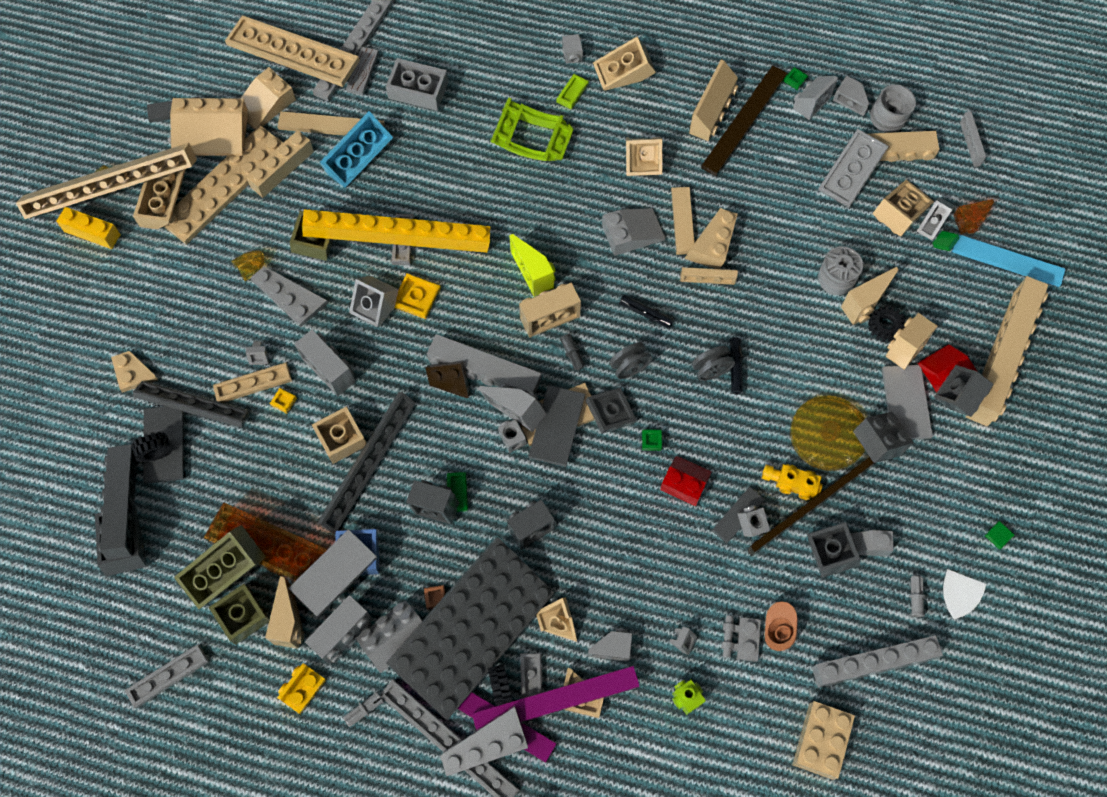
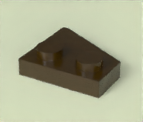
[425,361,471,398]

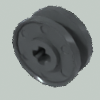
[609,342,652,379]
[692,346,735,381]

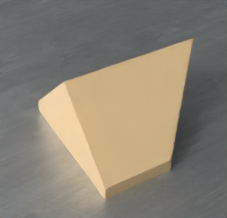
[536,598,577,642]

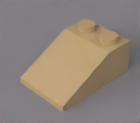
[593,36,656,91]
[240,67,296,130]
[873,180,934,237]
[841,267,898,325]
[265,576,304,649]

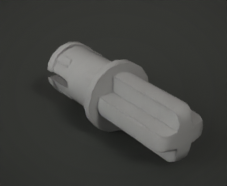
[909,576,926,617]
[343,692,384,727]

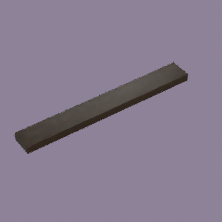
[701,65,787,176]
[747,457,875,557]

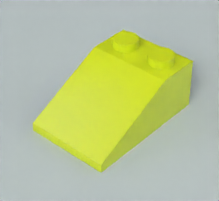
[509,234,556,297]

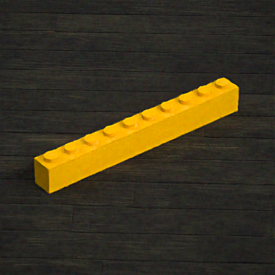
[302,209,490,253]

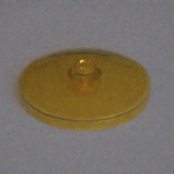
[790,396,865,471]

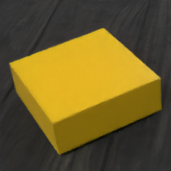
[270,388,297,414]

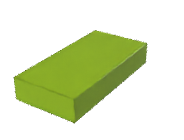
[556,74,589,110]

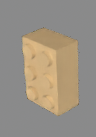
[519,283,581,338]
[792,701,855,780]

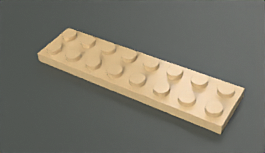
[225,15,360,87]
[163,125,283,245]

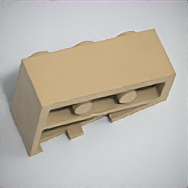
[685,208,737,269]

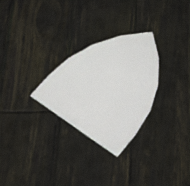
[943,569,986,619]

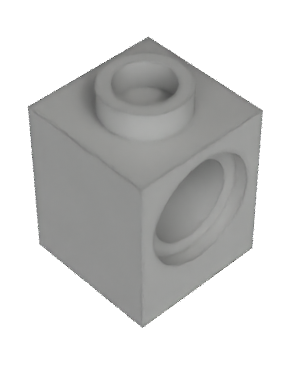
[562,34,583,64]
[498,419,526,453]
[737,505,770,537]

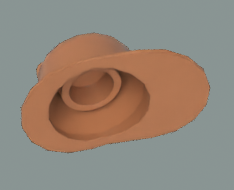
[765,601,798,651]

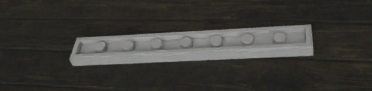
[379,679,520,797]

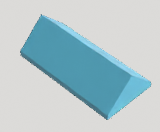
[320,111,393,188]

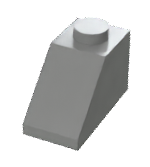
[833,75,869,116]
[917,197,955,240]
[851,530,893,557]
[588,629,632,662]

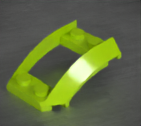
[490,97,573,161]

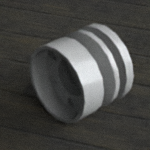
[870,84,916,133]
[818,246,863,295]

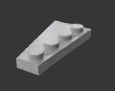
[250,266,328,328]
[440,706,528,776]

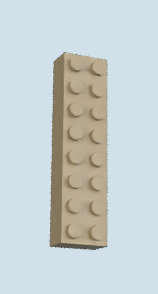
[966,276,1048,426]

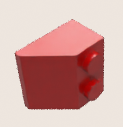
[917,345,978,393]
[660,455,712,506]

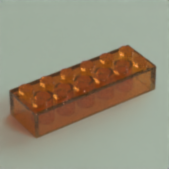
[204,502,328,582]

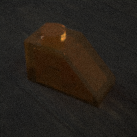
[953,199,994,234]

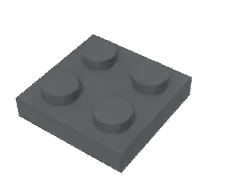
[585,388,637,434]

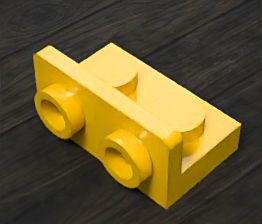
[277,663,326,715]

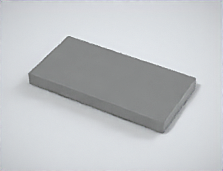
[818,128,889,208]
[882,365,933,440]
[288,530,377,617]

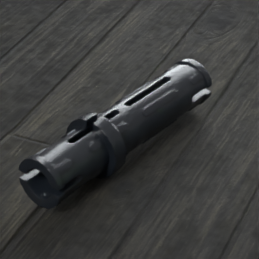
[619,294,674,329]
[728,337,744,395]

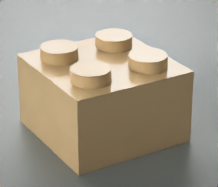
[886,313,937,370]
[312,406,366,464]

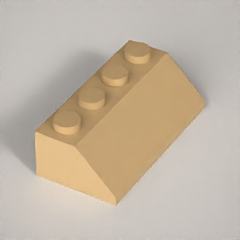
[689,60,739,141]
[133,169,186,229]

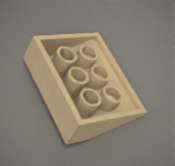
[170,98,249,156]

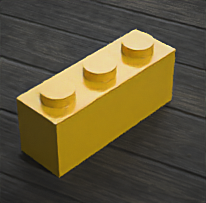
[56,207,121,249]

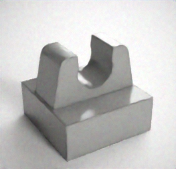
[245,341,269,365]
[670,627,697,655]

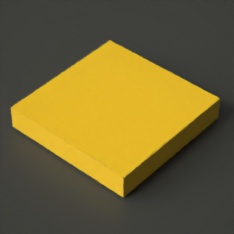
[394,273,441,319]

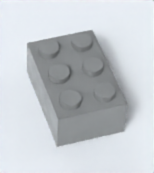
[386,58,448,111]
[294,330,355,397]
[305,595,373,665]
[355,600,422,673]

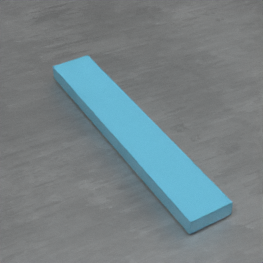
[952,234,1065,287]

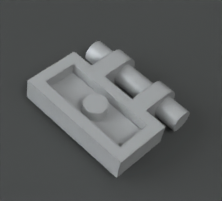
[721,616,761,662]

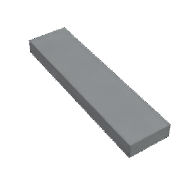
[125,644,209,709]

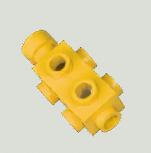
[761,464,823,500]

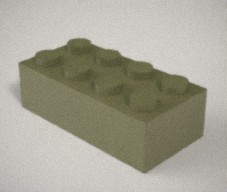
[174,525,266,609]

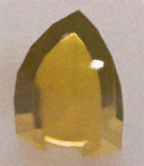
[231,251,265,281]

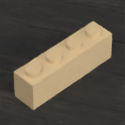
[246,130,314,198]
[868,131,939,162]

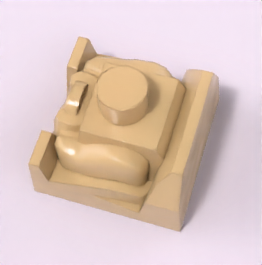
[626,137,662,176]

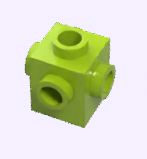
[672,680,706,715]

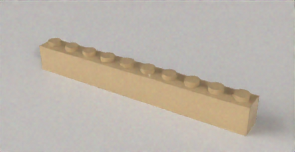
[16,143,197,219]

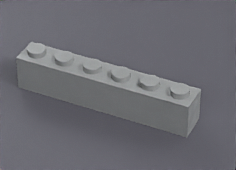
[427,334,541,394]
[812,635,943,688]

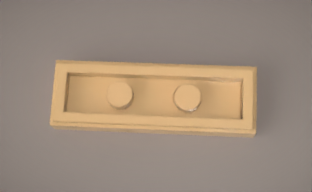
[680,267,738,285]

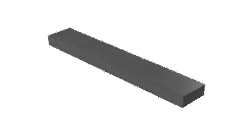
[133,381,250,428]

